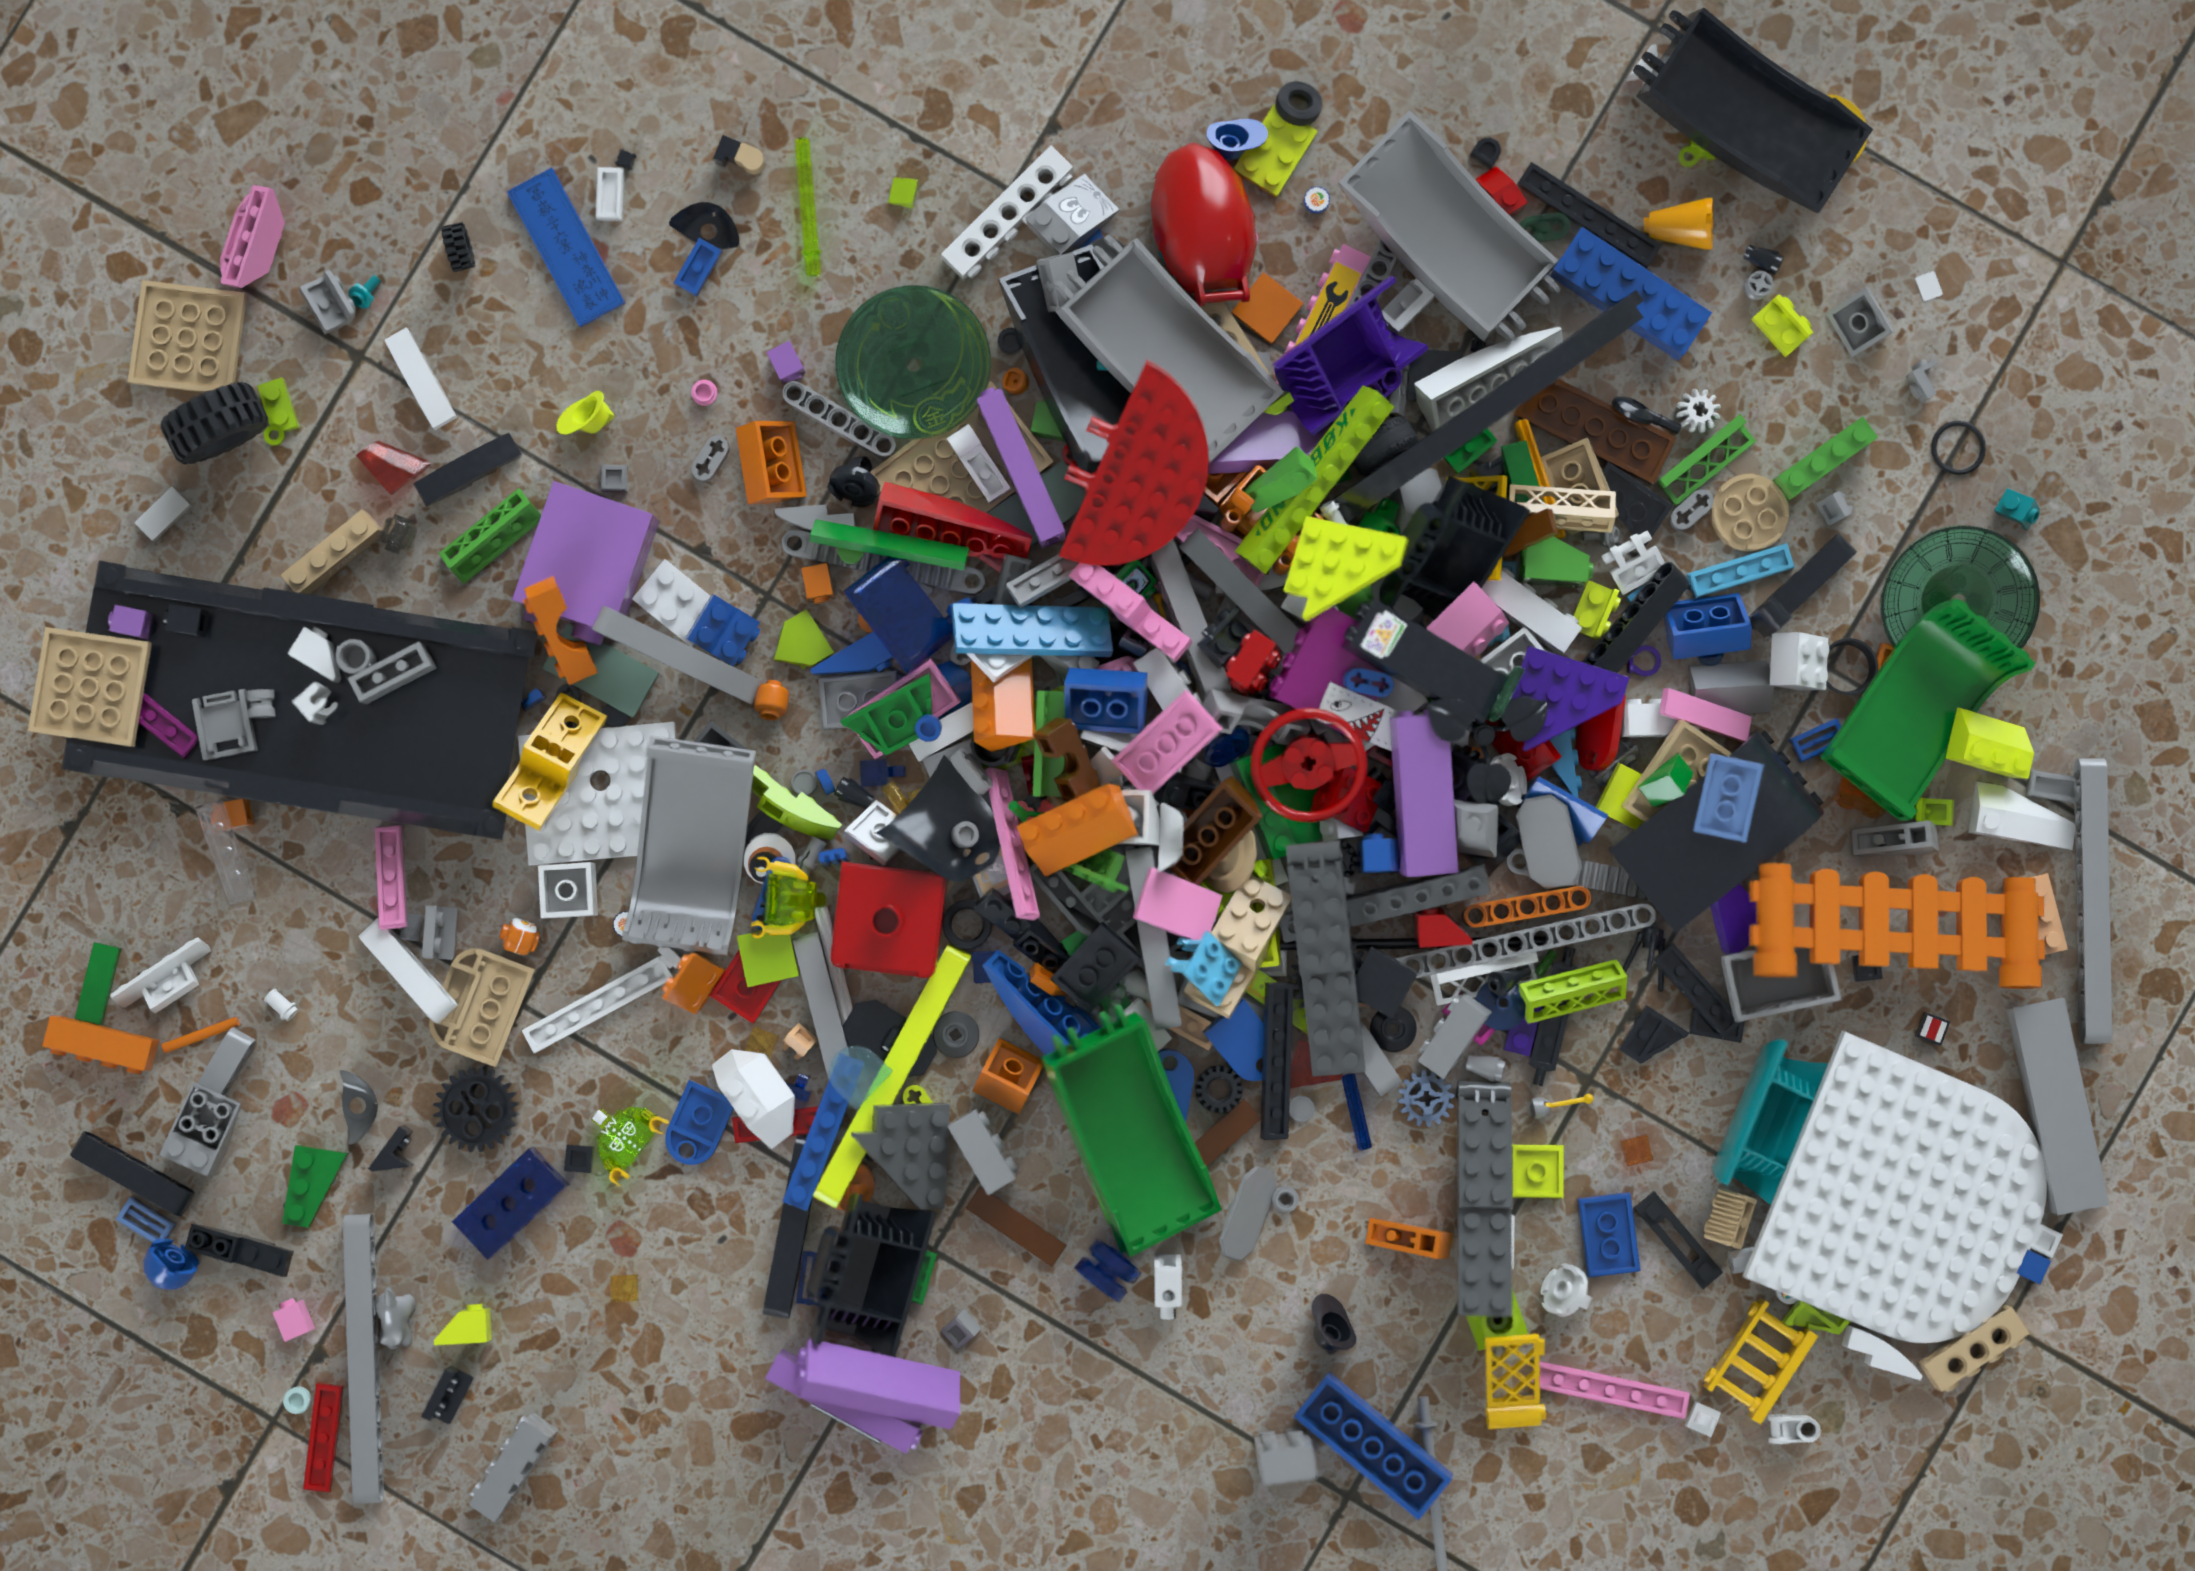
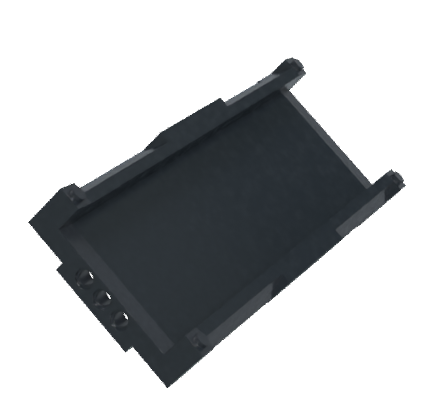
[61,560,538,840]

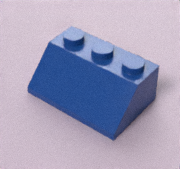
[1664,593,1752,660]
[1064,668,1148,734]
[1517,776,1608,846]

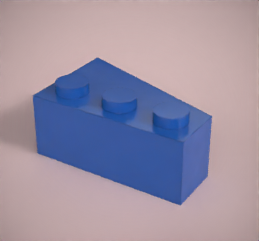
[1357,834,1400,874]

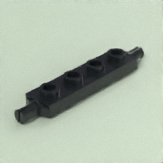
[1528,946,1579,1087]

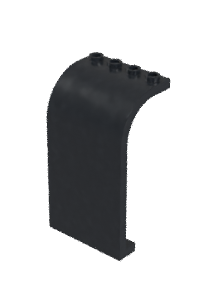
[1609,728,1824,933]

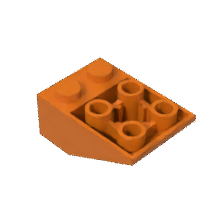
[662,953,726,1014]

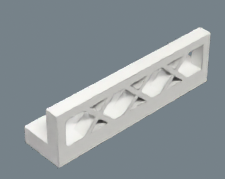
[1430,952,1539,1005]

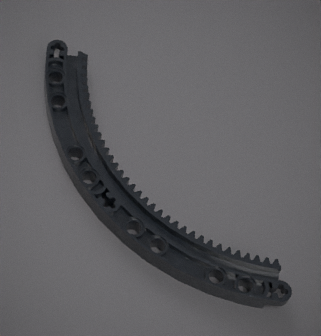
[1312,290,1644,523]

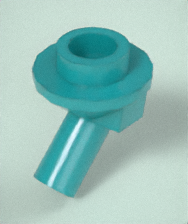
[348,274,382,309]

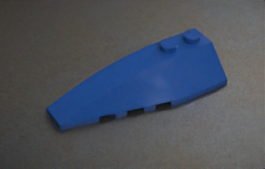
[982,950,1101,1056]

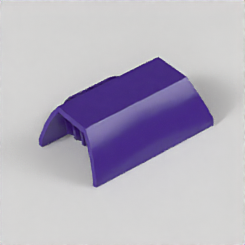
[1272,276,1429,436]

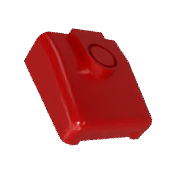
[830,862,948,978]

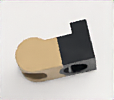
[713,135,766,175]

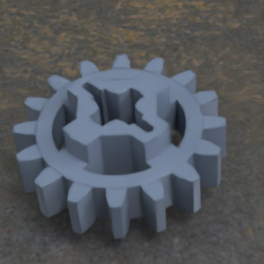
[1397,1070,1455,1127]

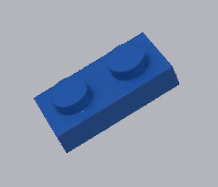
[673,238,723,297]

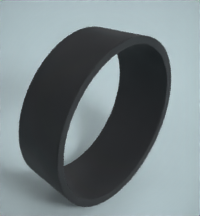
[1826,638,1878,695]

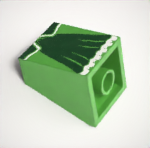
[1518,536,1593,588]

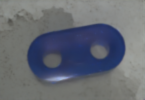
[1204,728,1250,767]

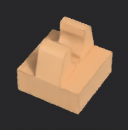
[783,1023,818,1060]

